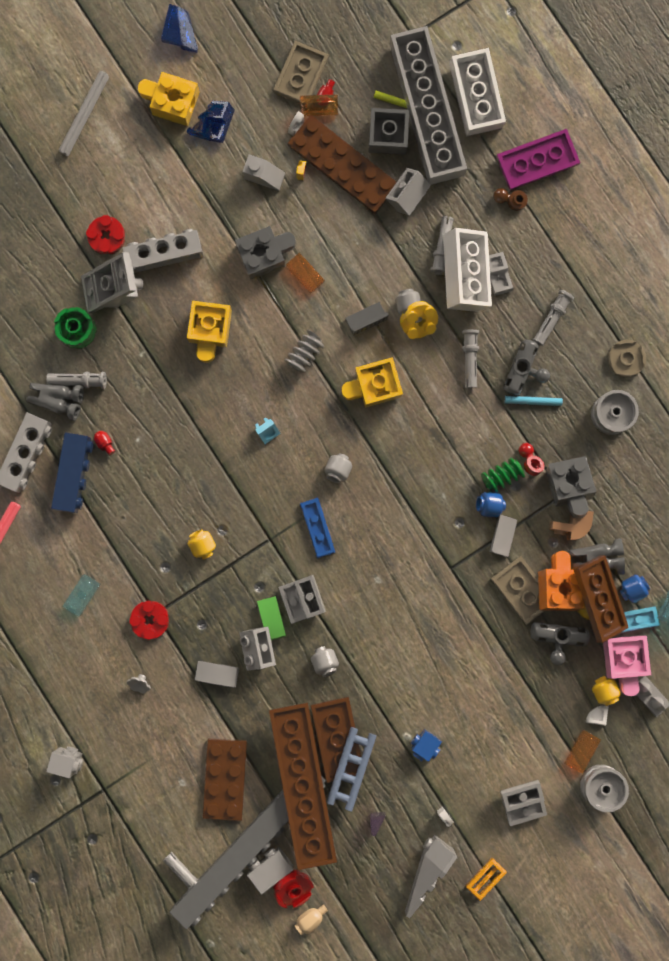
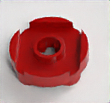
[86,215,125,254]
[129,601,169,640]
[273,869,314,908]

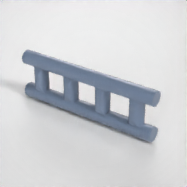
[326,727,377,811]

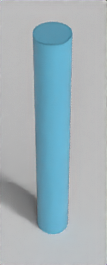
[505,396,563,406]

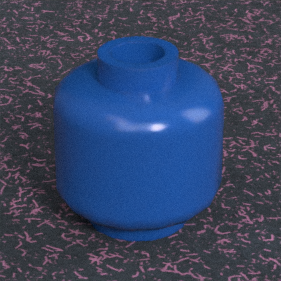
[476,492,506,517]
[620,575,650,603]

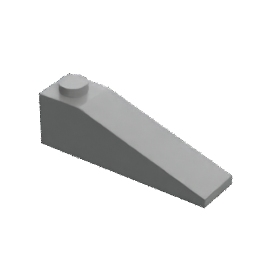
[405,835,457,918]

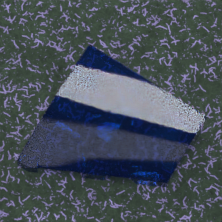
[161,4,198,53]
[187,100,235,143]

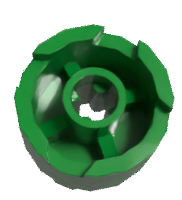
[54,307,97,349]

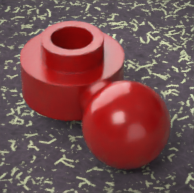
[519,443,544,476]

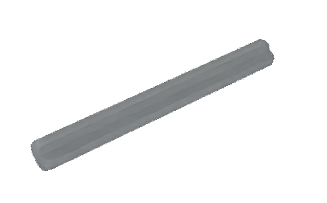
[59,71,109,156]

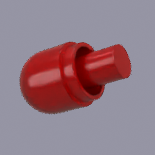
[316,79,335,106]
[94,431,115,456]

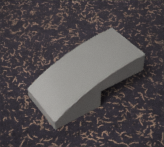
[489,252,513,296]
[195,661,239,687]

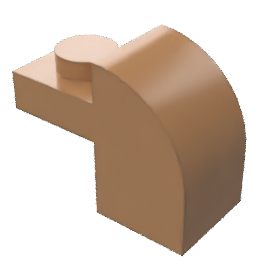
[549,511,594,540]

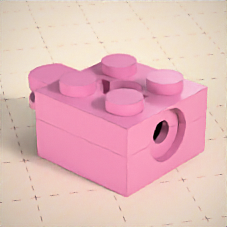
[603,636,651,696]

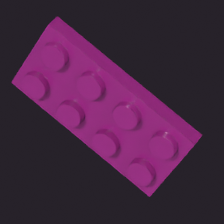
[496,129,580,191]

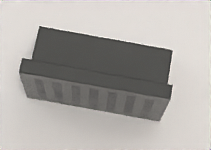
[345,302,388,336]

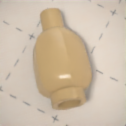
[294,904,328,936]

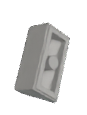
[490,515,517,557]

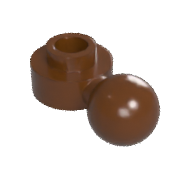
[493,188,528,211]

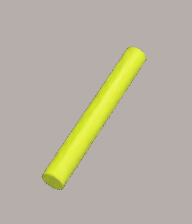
[374,90,407,108]

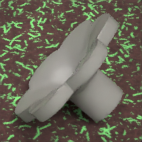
[127,674,151,694]

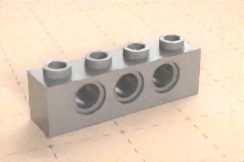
[123,229,204,273]
[0,412,52,493]

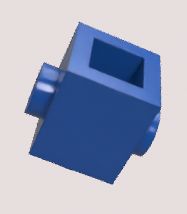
[411,729,442,762]

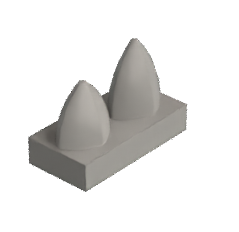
[636,676,669,717]

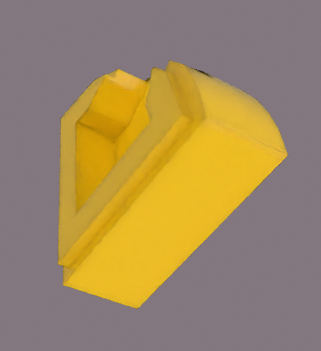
[296,161,307,180]

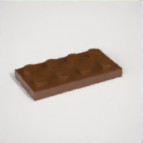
[573,555,629,643]
[311,696,365,783]
[203,738,247,821]

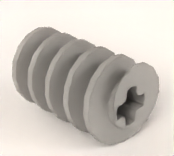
[284,330,324,372]

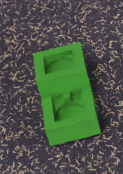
[257,596,286,641]

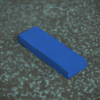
[300,498,335,558]

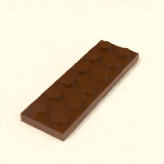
[288,115,397,214]

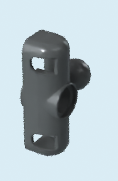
[503,339,550,396]
[530,622,590,665]

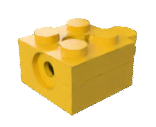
[138,72,200,126]
[187,301,232,363]
[342,357,403,408]

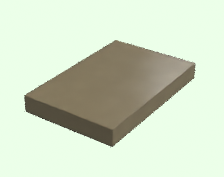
[273,41,329,107]
[490,556,545,625]

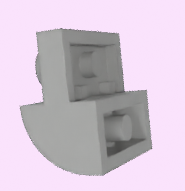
[279,575,326,624]
[500,780,547,826]

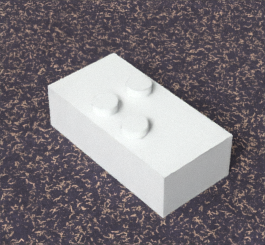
[449,48,506,136]
[443,228,492,312]

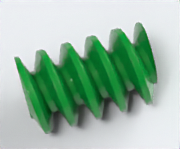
[481,458,525,492]

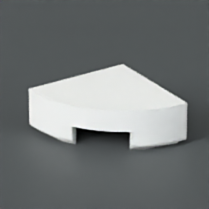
[288,111,304,136]
[586,705,609,726]
[437,807,454,827]

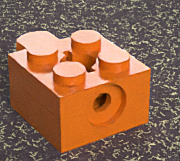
[538,551,585,611]

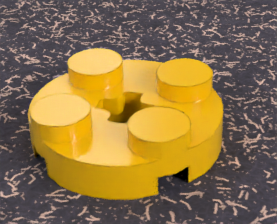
[400,301,438,339]

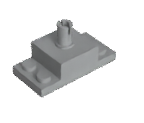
[81,252,143,313]

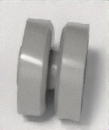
[591,390,639,435]
[580,765,629,812]

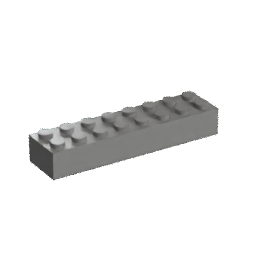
[390,26,467,185]

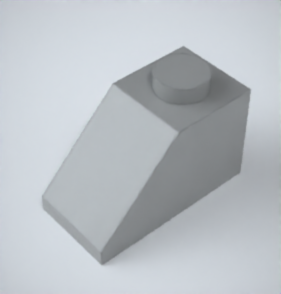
[243,154,285,191]

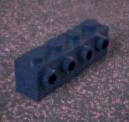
[51,432,93,513]

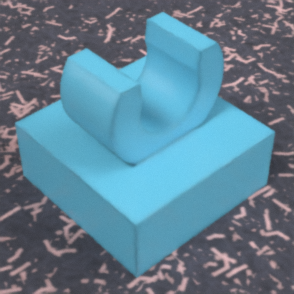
[255,418,281,444]

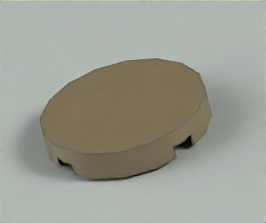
[608,339,646,378]

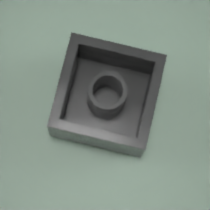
[369,108,409,155]

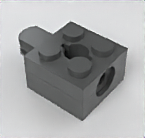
[235,226,296,280]
[546,456,596,519]

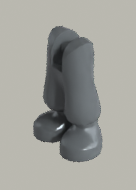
[26,383,84,421]
[568,538,625,575]

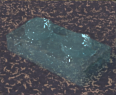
[62,574,101,617]

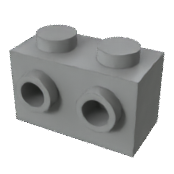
[386,168,431,215]
[239,627,276,671]
[46,746,84,778]
[247,847,294,895]

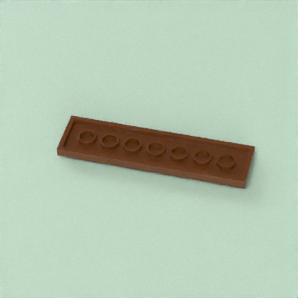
[269,702,337,870]

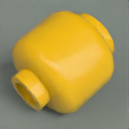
[187,529,216,559]
[592,676,621,706]

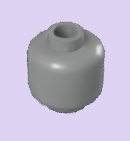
[396,289,421,315]
[324,453,352,483]
[311,646,339,677]

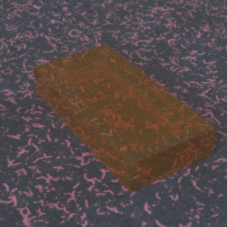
[300,95,338,116]
[285,252,325,294]
[564,730,601,774]

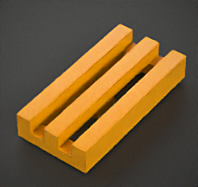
[465,858,507,901]

